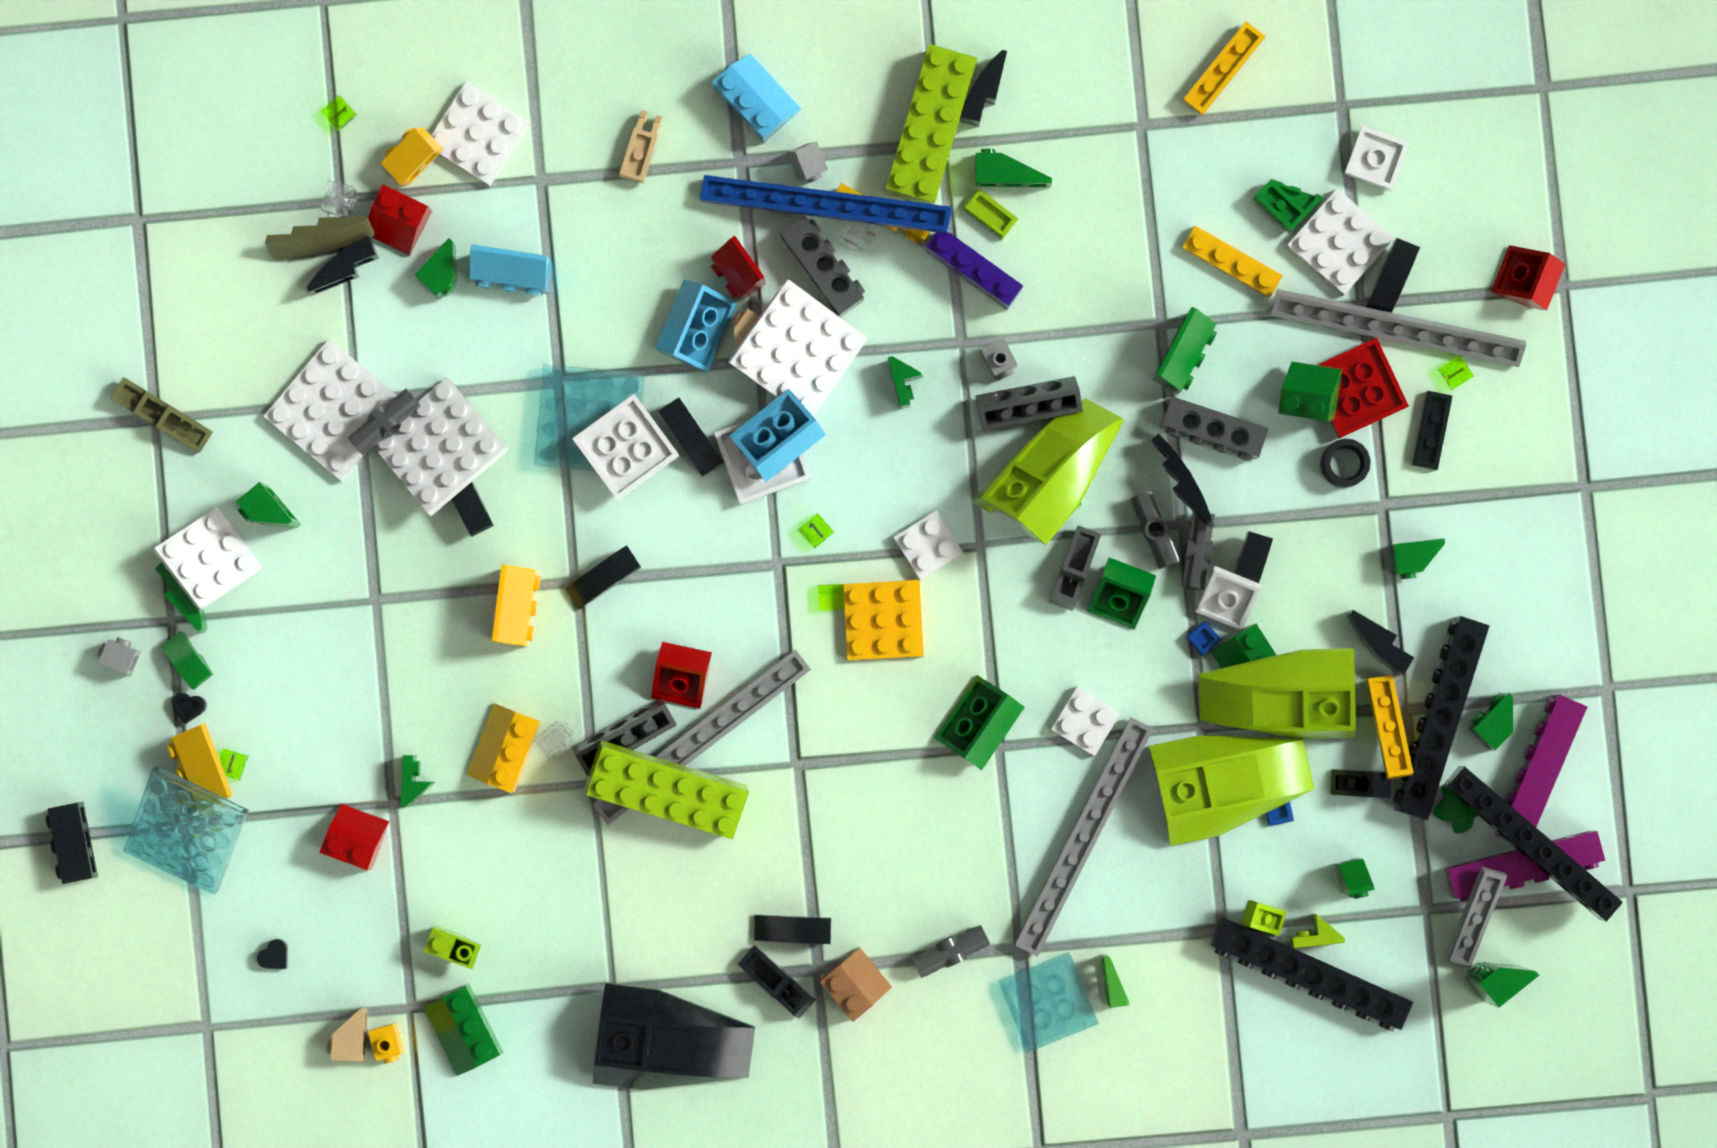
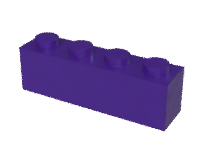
[926,232,1023,310]

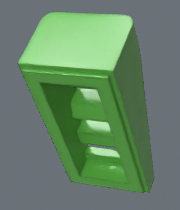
[1101,954,1130,1008]

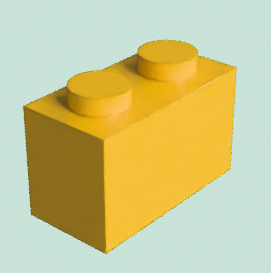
[381,127,444,185]

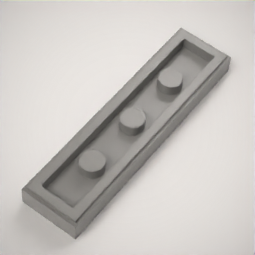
[1445,866,1507,968]

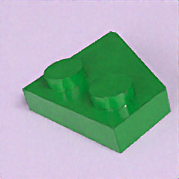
[1253,179,1323,233]

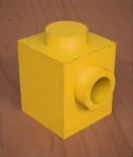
[368,1022,404,1064]

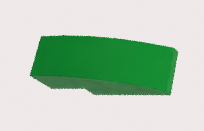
[155,562,207,633]

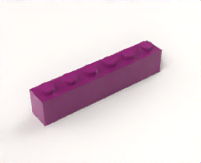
[1494,694,1588,839]
[1444,830,1606,902]

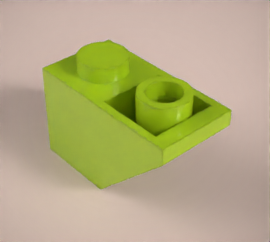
[424,926,481,969]

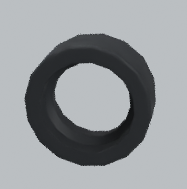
[1320,438,1371,488]

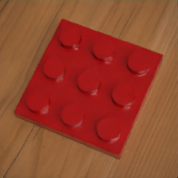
[1318,338,1409,439]

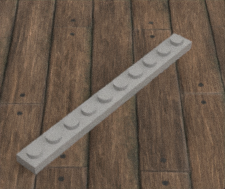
[1271,289,1526,367]
[593,649,811,825]
[1014,717,1153,957]

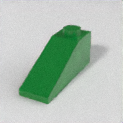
[975,148,1052,188]

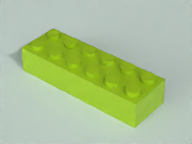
[886,44,977,204]
[584,740,749,840]

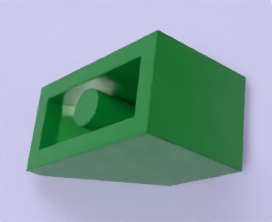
[415,238,457,299]
[1390,538,1445,580]

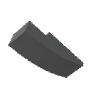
[1049,525,1101,611]

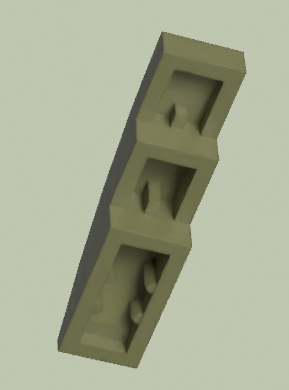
[265,216,375,259]
[110,377,213,453]

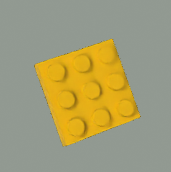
[843,580,924,660]

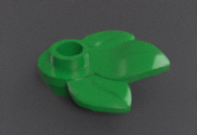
[1434,786,1478,833]

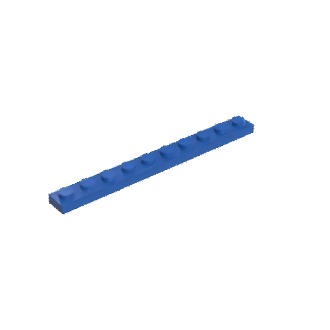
[700,175,953,234]

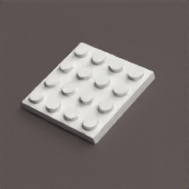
[728,279,868,417]
[263,339,397,482]
[374,377,509,516]

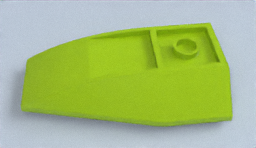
[973,398,1124,545]
[1199,648,1356,739]
[1148,735,1315,846]

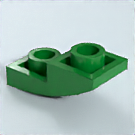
[161,631,214,690]

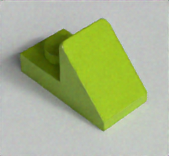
[1242,900,1287,936]
[1289,913,1345,948]

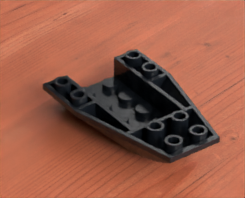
[593,982,755,1090]

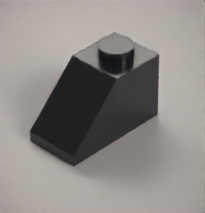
[1331,769,1391,798]

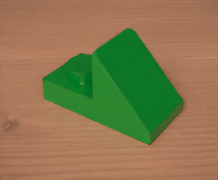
[888,356,924,409]
[401,755,435,807]

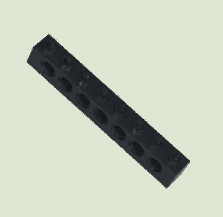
[1393,616,1490,820]
[1442,766,1623,922]
[1210,917,1413,1032]

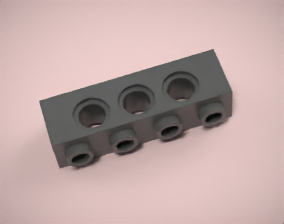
[780,215,865,318]
[975,376,1083,431]
[1160,396,1269,462]
[573,698,677,776]

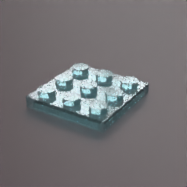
[998,952,1099,1053]

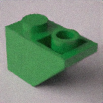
[1469,693,1513,751]
[1335,858,1375,899]

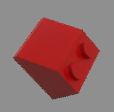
[368,184,432,256]
[710,235,766,301]
[1491,245,1565,311]
[651,642,712,709]
[319,804,390,871]

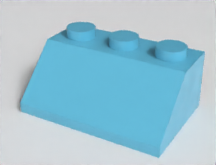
[712,53,801,143]
[469,244,552,296]
[655,279,737,373]
[729,389,826,482]

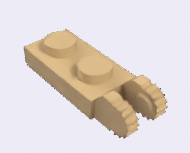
[619,110,663,184]

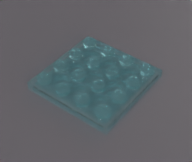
[534,364,645,471]
[123,766,249,895]

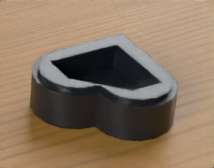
[172,693,207,724]
[257,938,288,969]

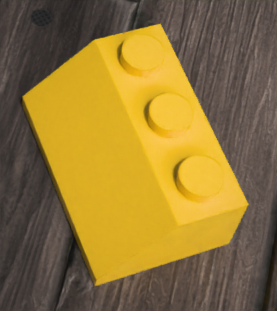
[492,564,541,646]
[466,703,542,793]
[166,723,233,812]

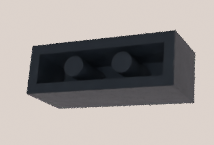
[45,802,98,884]

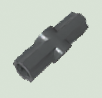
[348,388,421,455]
[1130,490,1180,569]
[1182,512,1215,590]
[912,925,991,978]

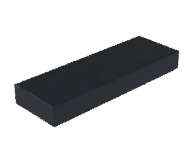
[1412,391,1453,471]

